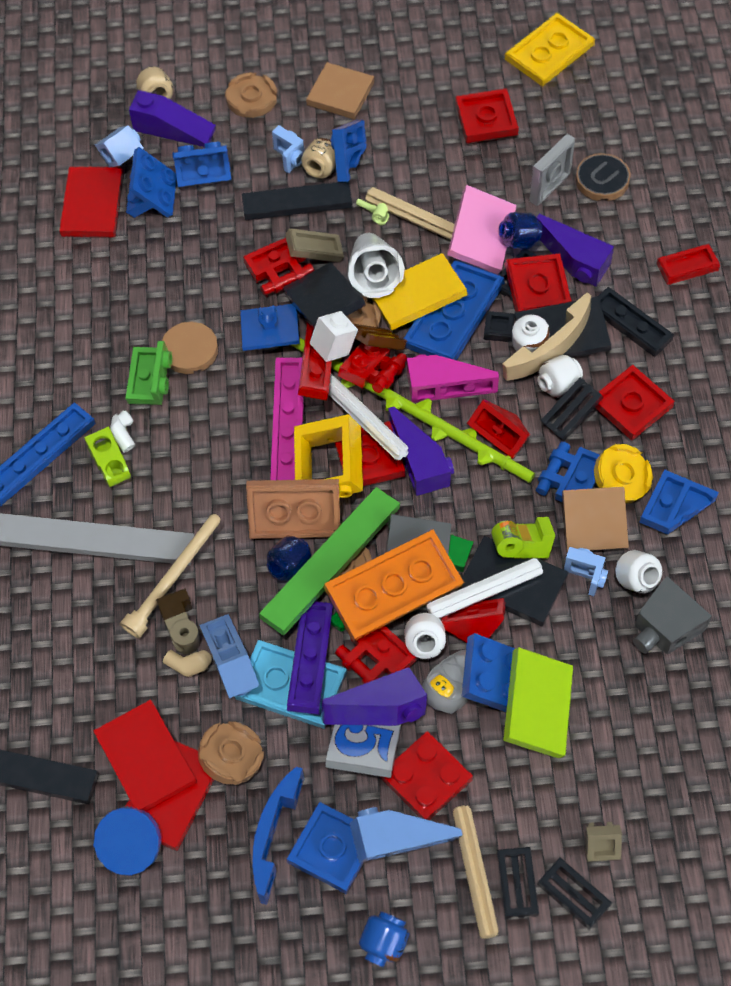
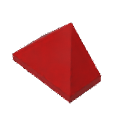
[467,399,530,459]
[441,598,505,643]

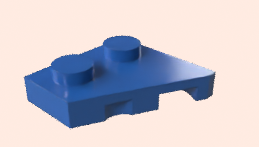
[331,120,367,182]

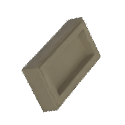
[285,228,344,262]

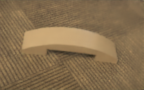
[502,292,591,381]

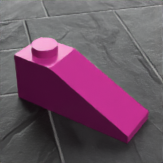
[407,355,499,403]

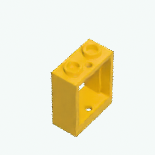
[294,414,363,498]

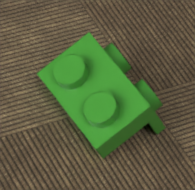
[125,341,172,405]

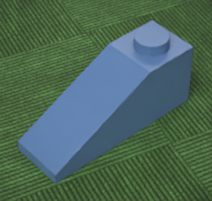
[199,614,259,698]
[349,807,463,863]

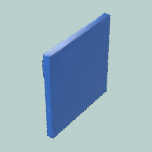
[241,304,300,351]

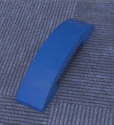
[252,767,304,905]

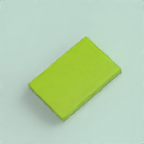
[503,647,573,759]

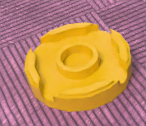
[594,444,653,503]

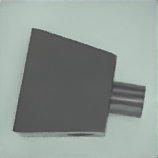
[633,577,712,654]

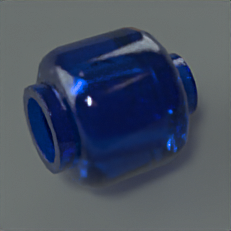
[498,212,542,249]
[267,536,312,581]

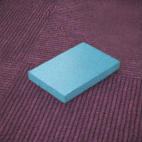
[235,640,347,729]

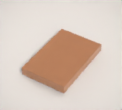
[246,479,341,539]

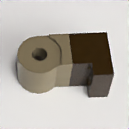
[156,588,201,654]

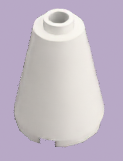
[347,233,405,298]

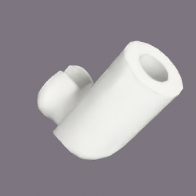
[110,410,135,453]

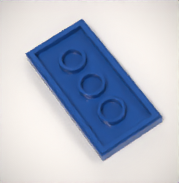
[404,260,505,360]

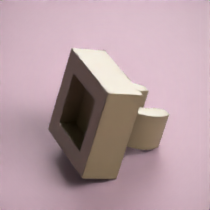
[585,822,622,862]

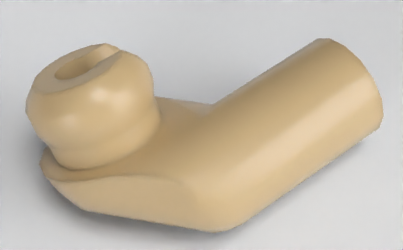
[163,650,212,677]

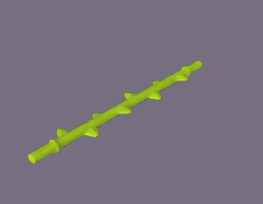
[291,337,535,483]

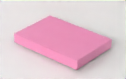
[447,185,517,275]

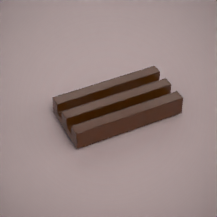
[353,324,407,350]

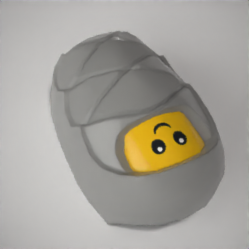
[422,649,470,714]

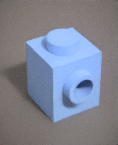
[95,125,143,167]

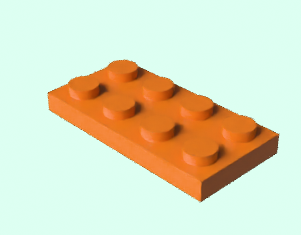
[323,529,464,642]

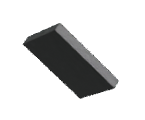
[283,262,366,330]
[515,296,611,358]
[458,536,568,627]

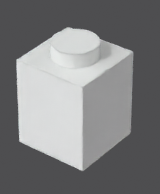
[310,311,358,362]

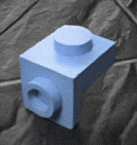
[272,125,304,173]
[564,547,608,596]

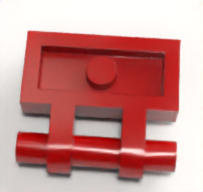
[243,237,314,296]
[337,342,407,393]
[335,626,418,684]

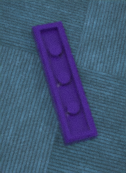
[287,601,333,714]

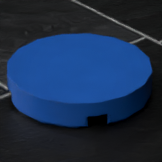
[94,806,162,875]

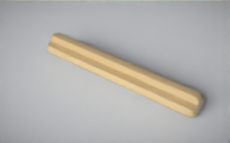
[365,187,455,240]
[453,806,499,939]

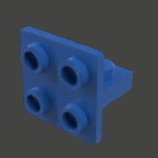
[172,142,232,187]
[126,147,177,218]

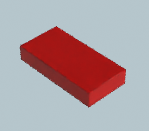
[656,244,720,285]

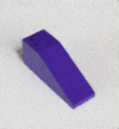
[129,90,216,147]
[535,214,614,287]
[388,407,454,496]
[321,667,427,726]

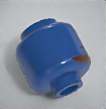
[359,911,409,967]

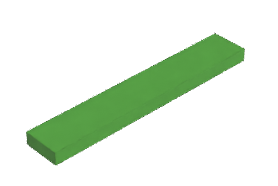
[259,487,400,636]

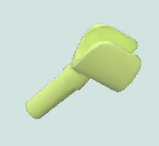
[356,199,390,225]

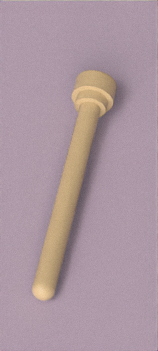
[120,514,220,639]

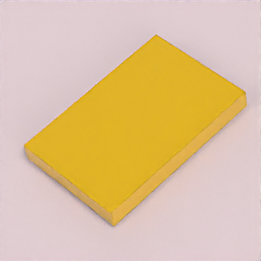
[504,13,595,87]
[372,253,468,331]

